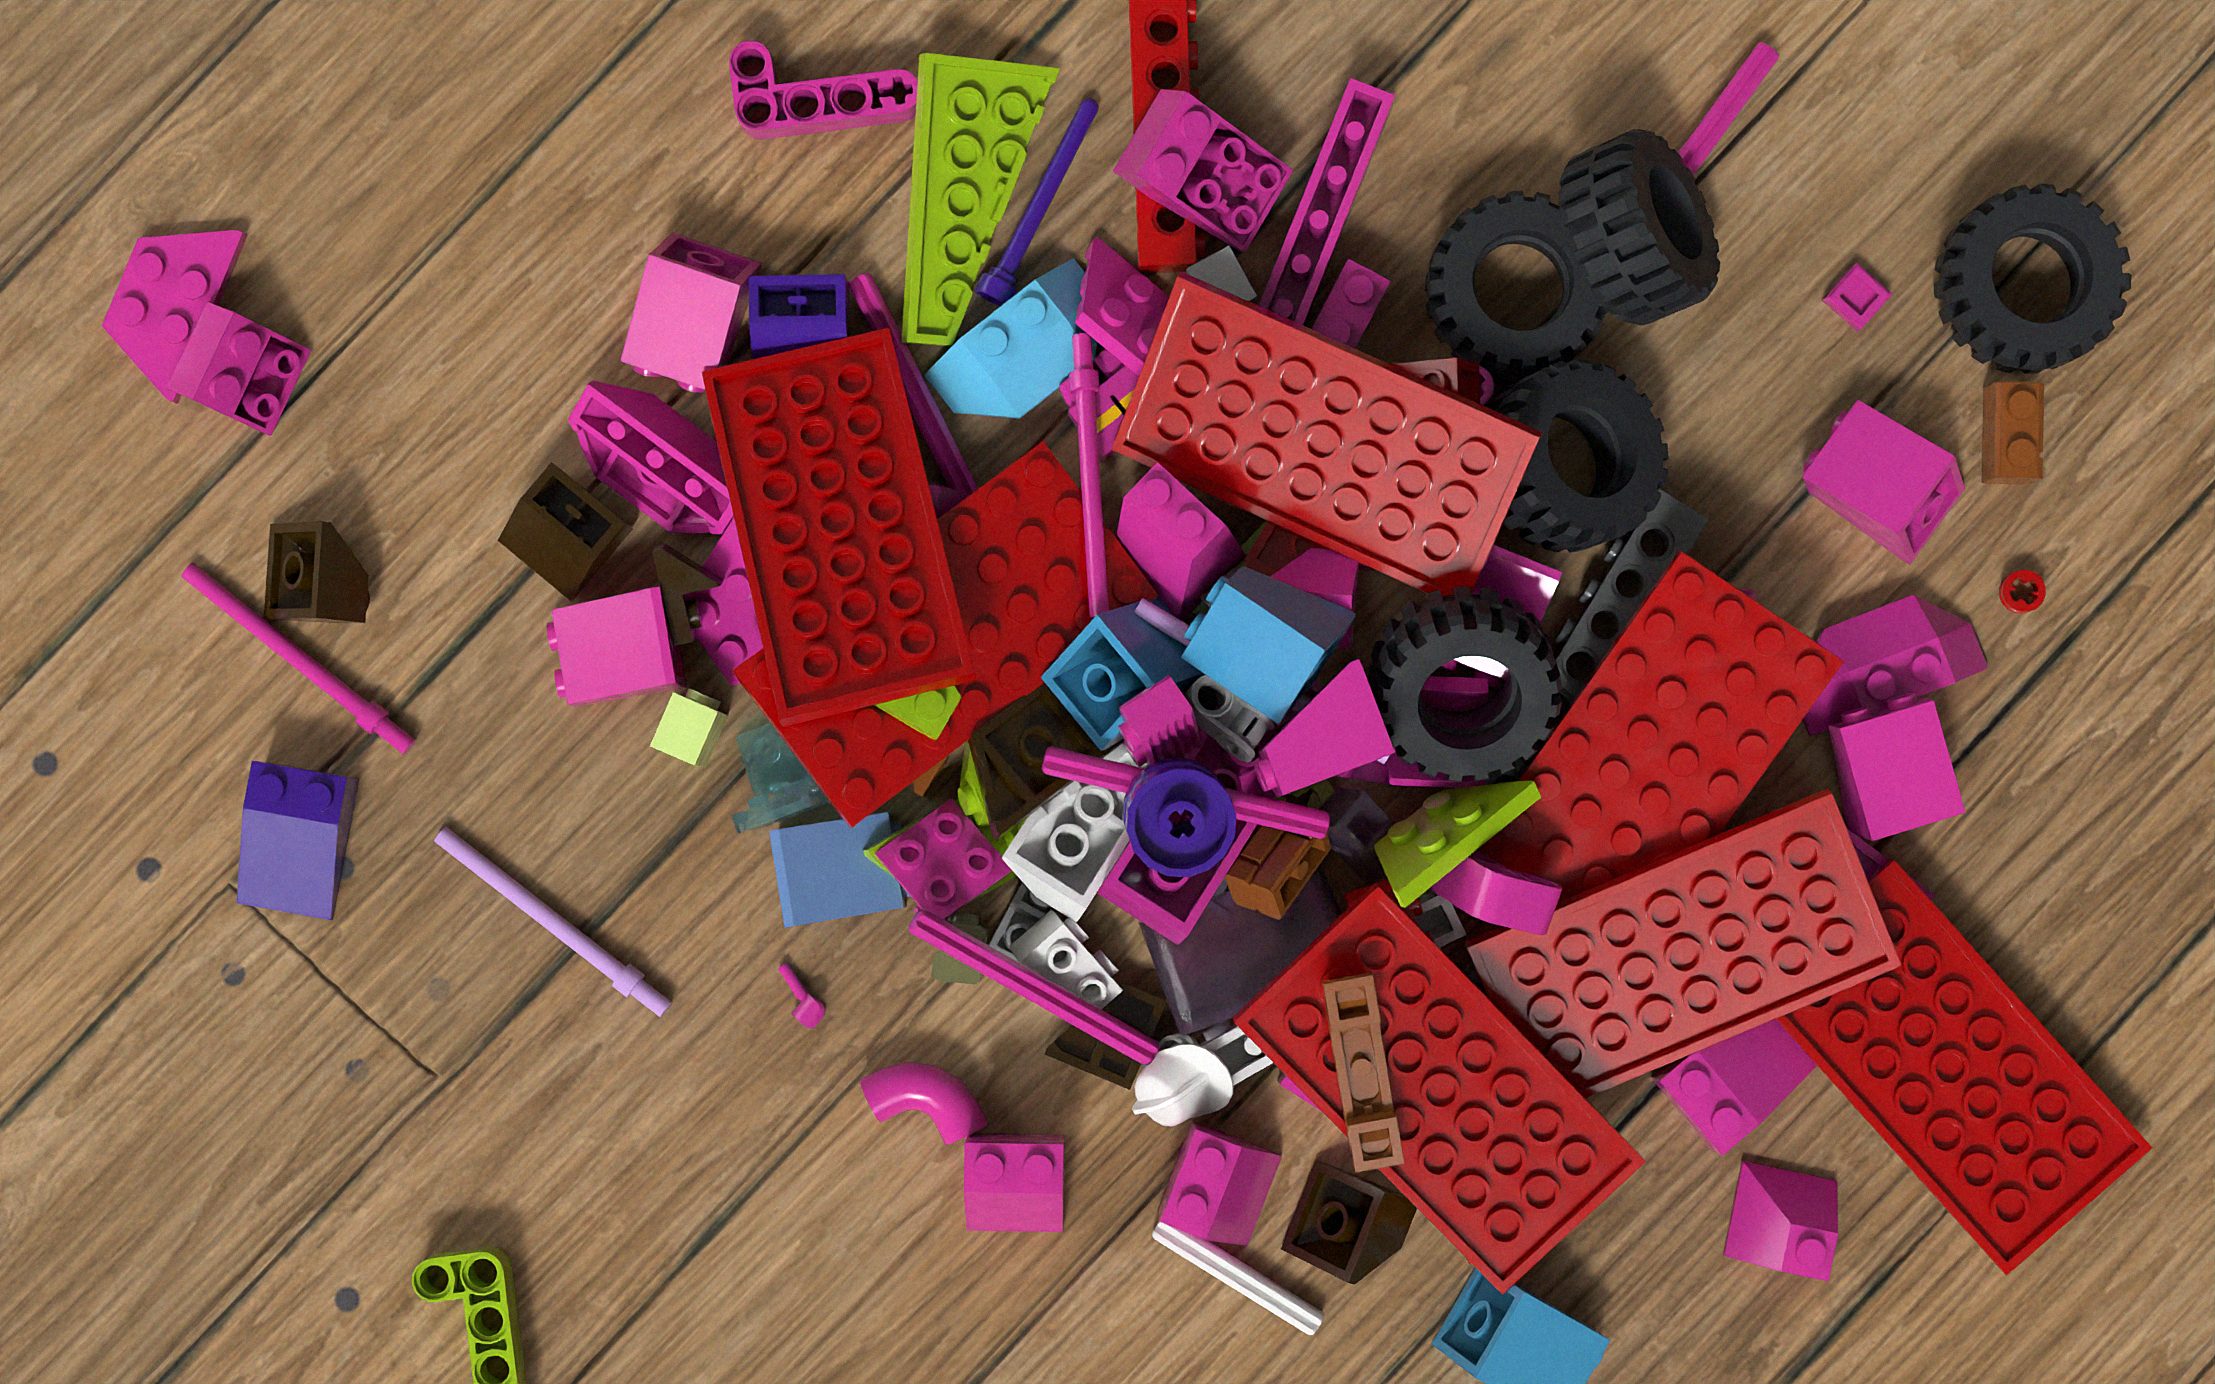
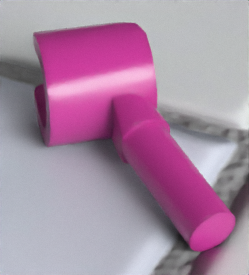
[778,962,825,1029]

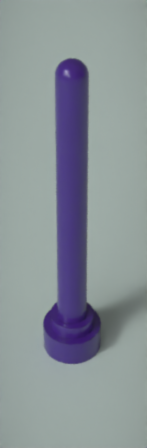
[974,98,1099,307]

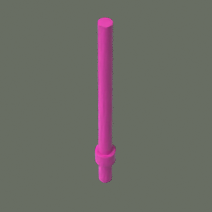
[1069,333,1109,620]
[181,563,416,755]

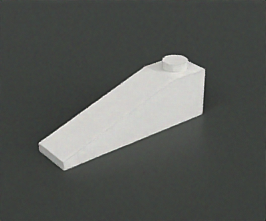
[1002,741,1181,923]

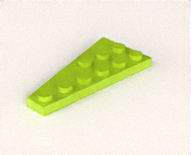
[901,53,1060,346]

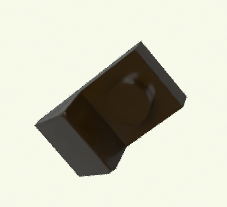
[652,544,723,646]

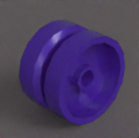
[1122,758,1236,877]

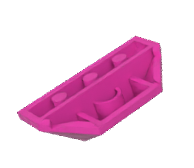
[568,381,734,534]
[1802,595,1988,736]

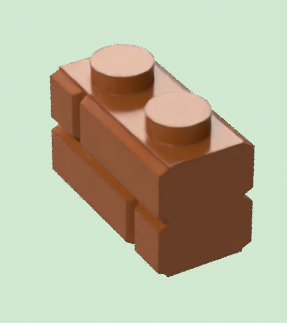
[1982,382,2044,485]
[1225,824,1332,920]

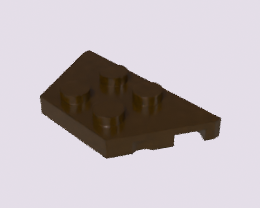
[968,682,1125,841]

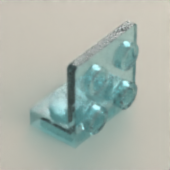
[731,723,831,834]

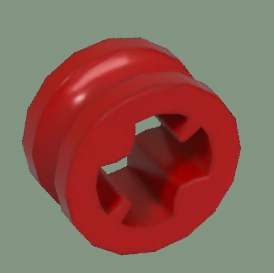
[1999,570,2046,614]

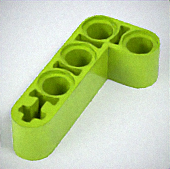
[412,1246,527,1384]

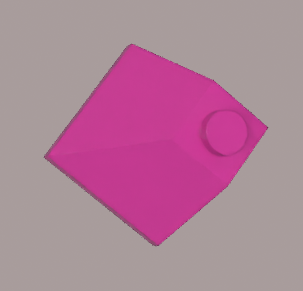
[1723,1161,1838,1282]

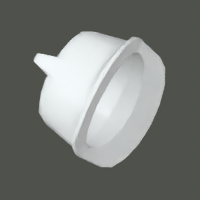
[1132,1043,1233,1126]

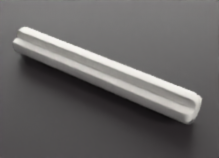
[1152,1220,1324,1335]

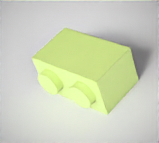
[650,689,728,768]

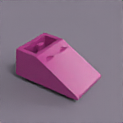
[1113,89,1293,252]

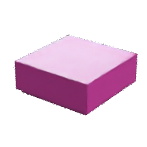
[1822,263,1892,332]

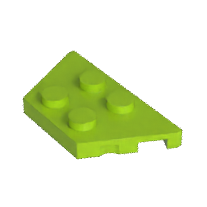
[1373,780,1541,908]

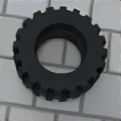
[1558,129,1720,325]
[1933,183,2132,374]
[1424,191,1609,382]
[1491,359,1669,553]
[1368,586,1562,782]

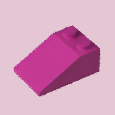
[1651,1019,1817,1156]

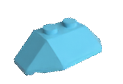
[924,258,1097,419]

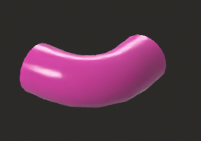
[860,1062,988,1145]

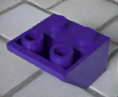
[749,274,850,359]

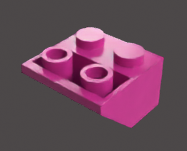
[167,302,311,436]

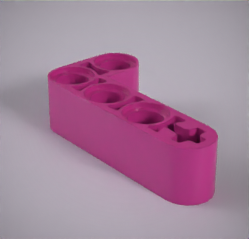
[729,40,918,140]
[1429,850,1562,935]

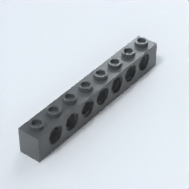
[1486,489,1709,785]

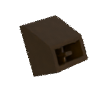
[497,462,633,602]

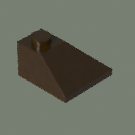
[264,521,370,623]
[1281,1160,1417,1285]

